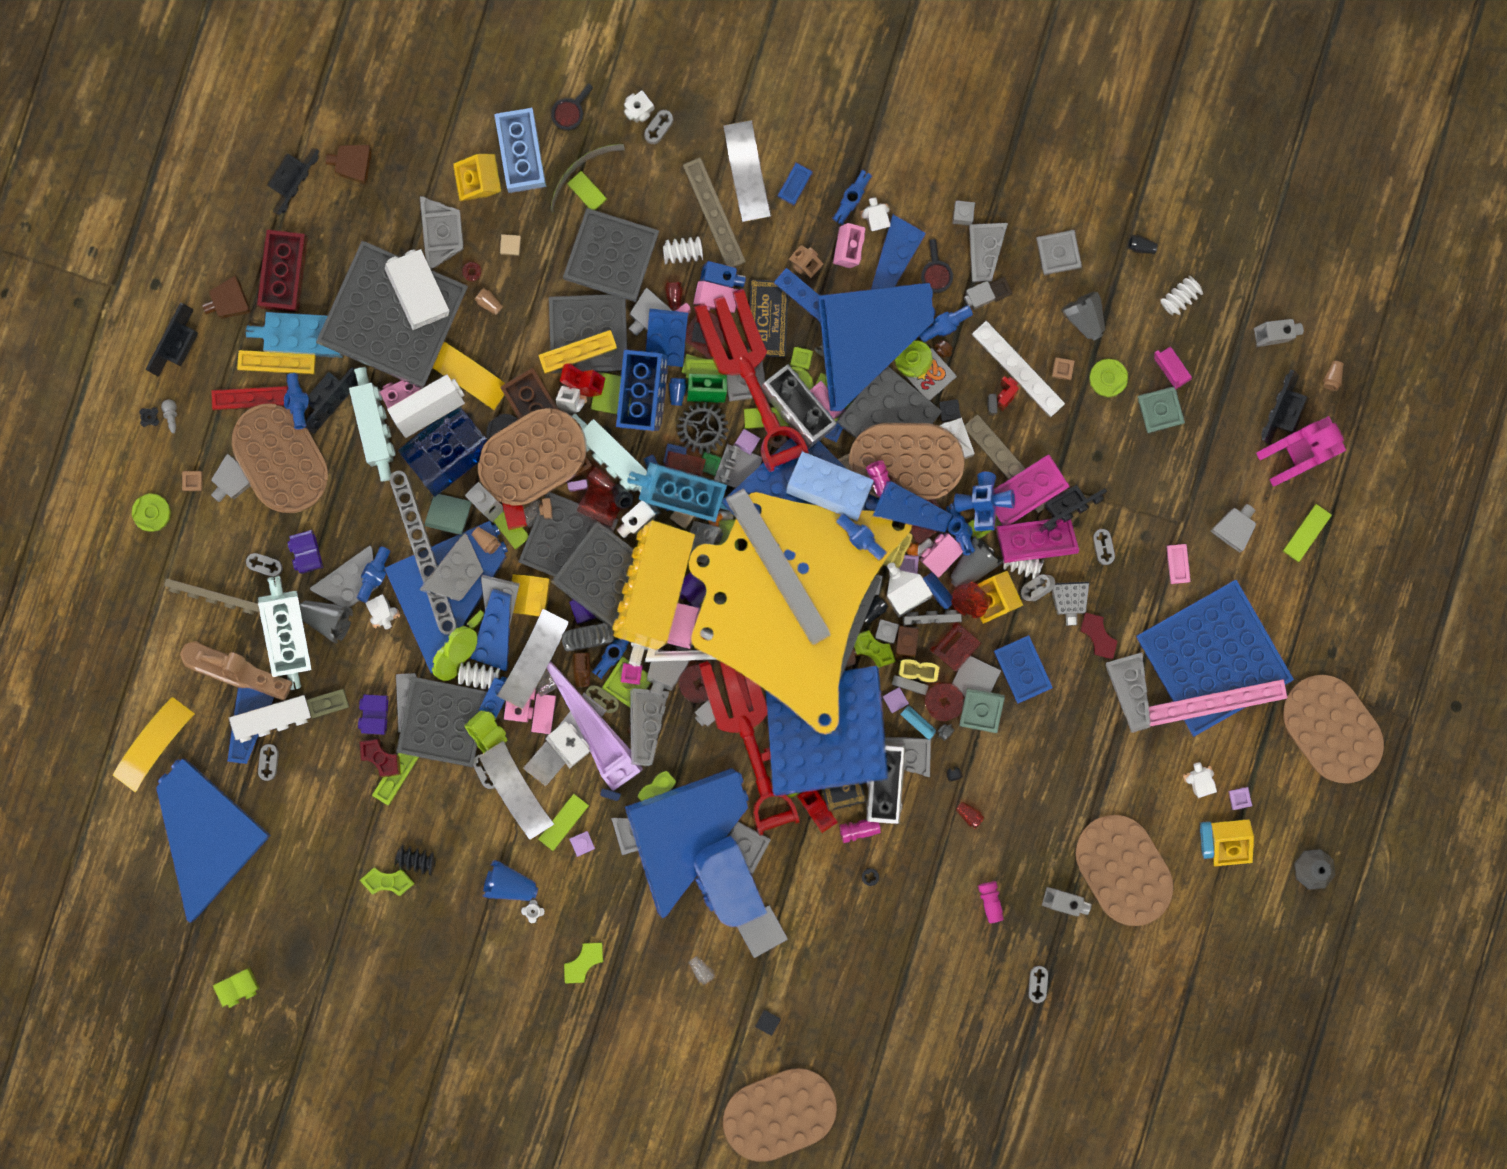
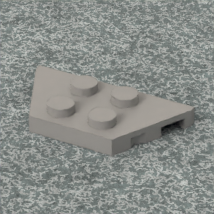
[420,197,464,270]
[420,533,483,601]
[310,546,378,607]

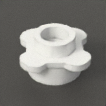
[521,900,545,923]

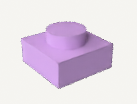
[570,831,595,857]

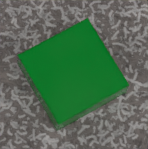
[698,452,722,476]

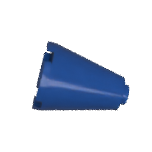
[483,860,538,901]

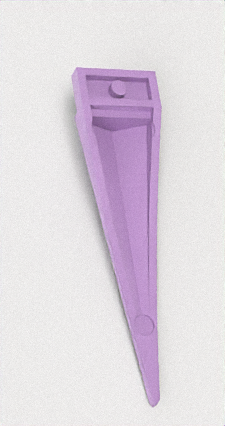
[547,661,643,791]

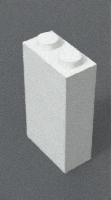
[385,249,449,330]
[387,375,465,438]

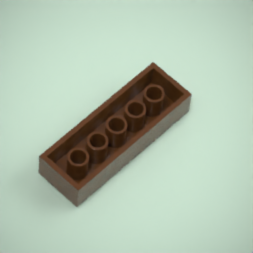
[500,368,593,488]

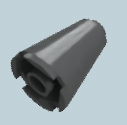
[951,536,1003,589]
[299,600,353,644]

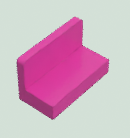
[1155,347,1192,389]

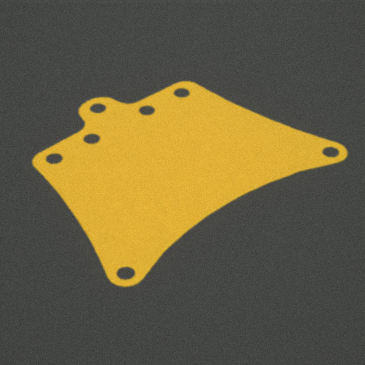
[689,492,912,734]

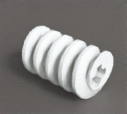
[663,236,703,264]
[1160,275,1204,315]
[1003,558,1045,579]
[458,662,500,689]

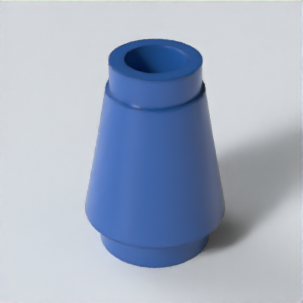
[668,378,687,406]

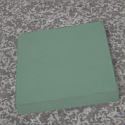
[1137,387,1185,433]
[425,493,472,535]
[959,688,1005,733]

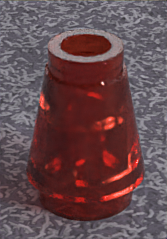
[664,282,683,310]
[586,466,615,493]
[955,802,985,829]

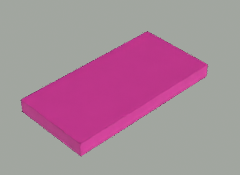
[994,455,1070,525]
[996,519,1079,563]

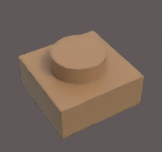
[1052,358,1074,381]
[182,471,203,491]
[539,498,553,520]

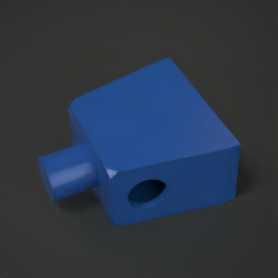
[700,261,746,288]

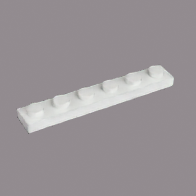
[972,321,1065,417]

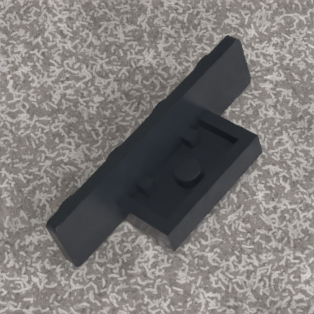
[267,148,320,215]
[146,303,198,377]
[305,367,358,434]
[1261,369,1309,445]
[1039,485,1107,533]

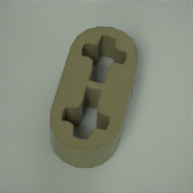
[586,686,619,713]

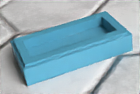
[901,706,936,740]

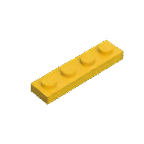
[538,330,617,374]
[237,350,316,375]

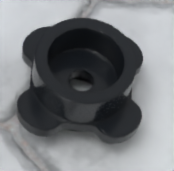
[139,407,159,427]

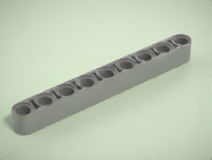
[390,471,457,635]
[726,489,830,645]

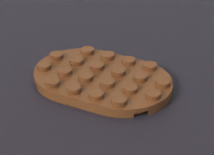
[231,404,328,513]
[478,409,587,505]
[849,423,965,500]
[1283,675,1384,783]
[1075,815,1173,926]
[723,1068,837,1162]

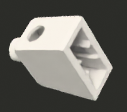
[617,501,661,538]

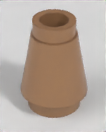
[474,288,503,315]
[1323,361,1344,391]
[472,527,500,555]

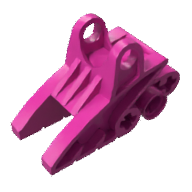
[1256,416,1346,487]

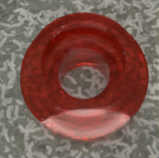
[462,262,482,281]

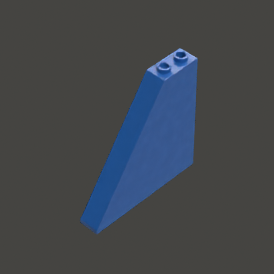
[818,283,935,411]
[384,521,508,674]
[156,759,271,923]
[625,768,749,918]

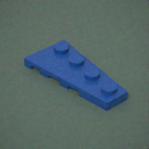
[871,215,926,289]
[873,481,952,532]
[471,589,512,671]
[227,688,274,764]

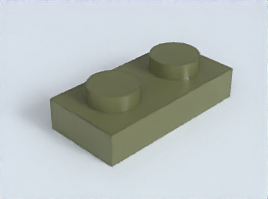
[306,689,349,719]

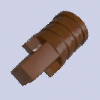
[573,653,591,687]

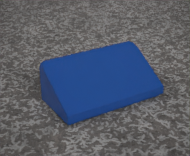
[923,572,955,610]

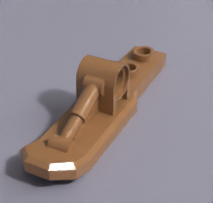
[180,641,293,701]

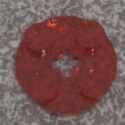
[951,582,991,618]
[679,665,717,703]
[925,682,964,721]

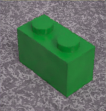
[687,374,727,403]

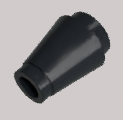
[1128,234,1158,254]
[611,484,633,509]
[865,596,889,624]

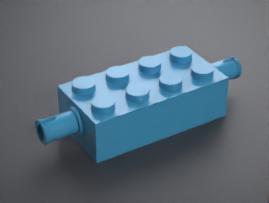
[246,312,343,358]
[627,462,729,522]

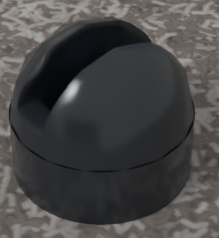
[946,766,963,782]

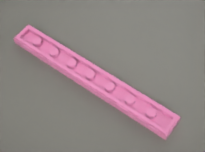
[1149,679,1287,726]

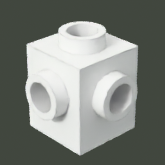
[624,91,654,123]

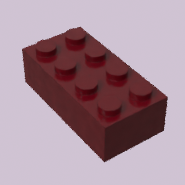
[257,230,308,313]

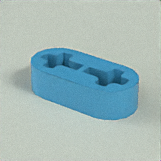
[1200,822,1214,859]

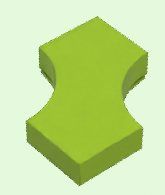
[854,630,896,668]
[360,867,415,896]
[564,943,603,983]

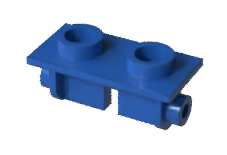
[479,677,507,718]

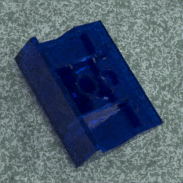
[398,407,488,497]

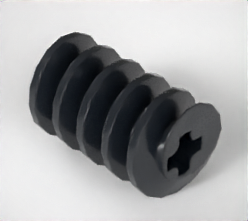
[394,844,437,876]

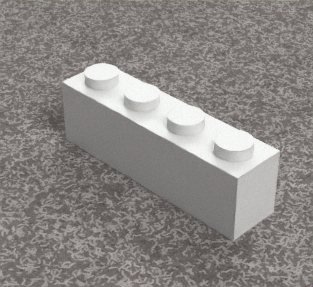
[229,695,311,743]

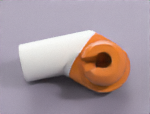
[708,510,733,527]
[906,538,934,556]

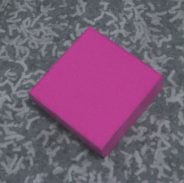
[621,663,643,685]

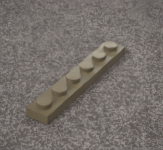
[683,158,746,268]
[965,414,1051,513]
[164,579,260,614]

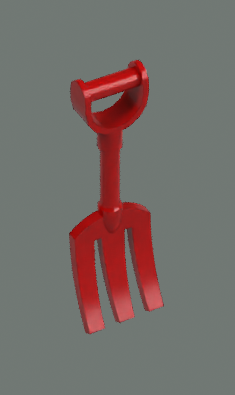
[694,289,809,472]
[699,661,800,836]

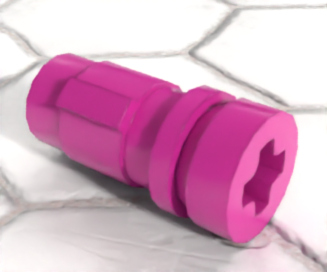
[866,460,890,497]
[839,819,881,843]
[978,881,1004,923]

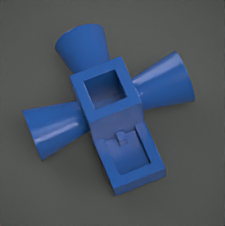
[954,472,1015,531]

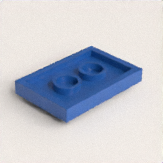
[646,308,688,367]
[994,636,1053,704]

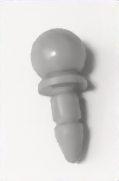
[161,399,177,433]

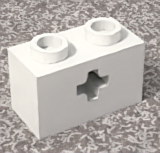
[546,721,590,768]

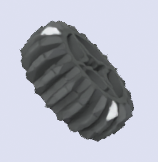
[677,402,729,454]
[562,624,614,651]

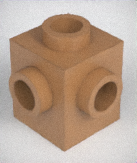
[789,245,823,278]

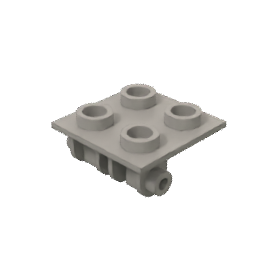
[714,444,762,488]
[689,521,723,565]

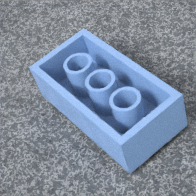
[495,108,546,193]
[786,452,874,521]

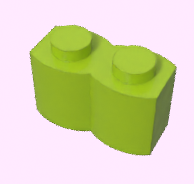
[464,711,507,753]
[638,771,676,801]
[213,968,260,1008]

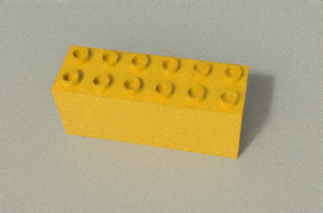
[612,520,695,650]

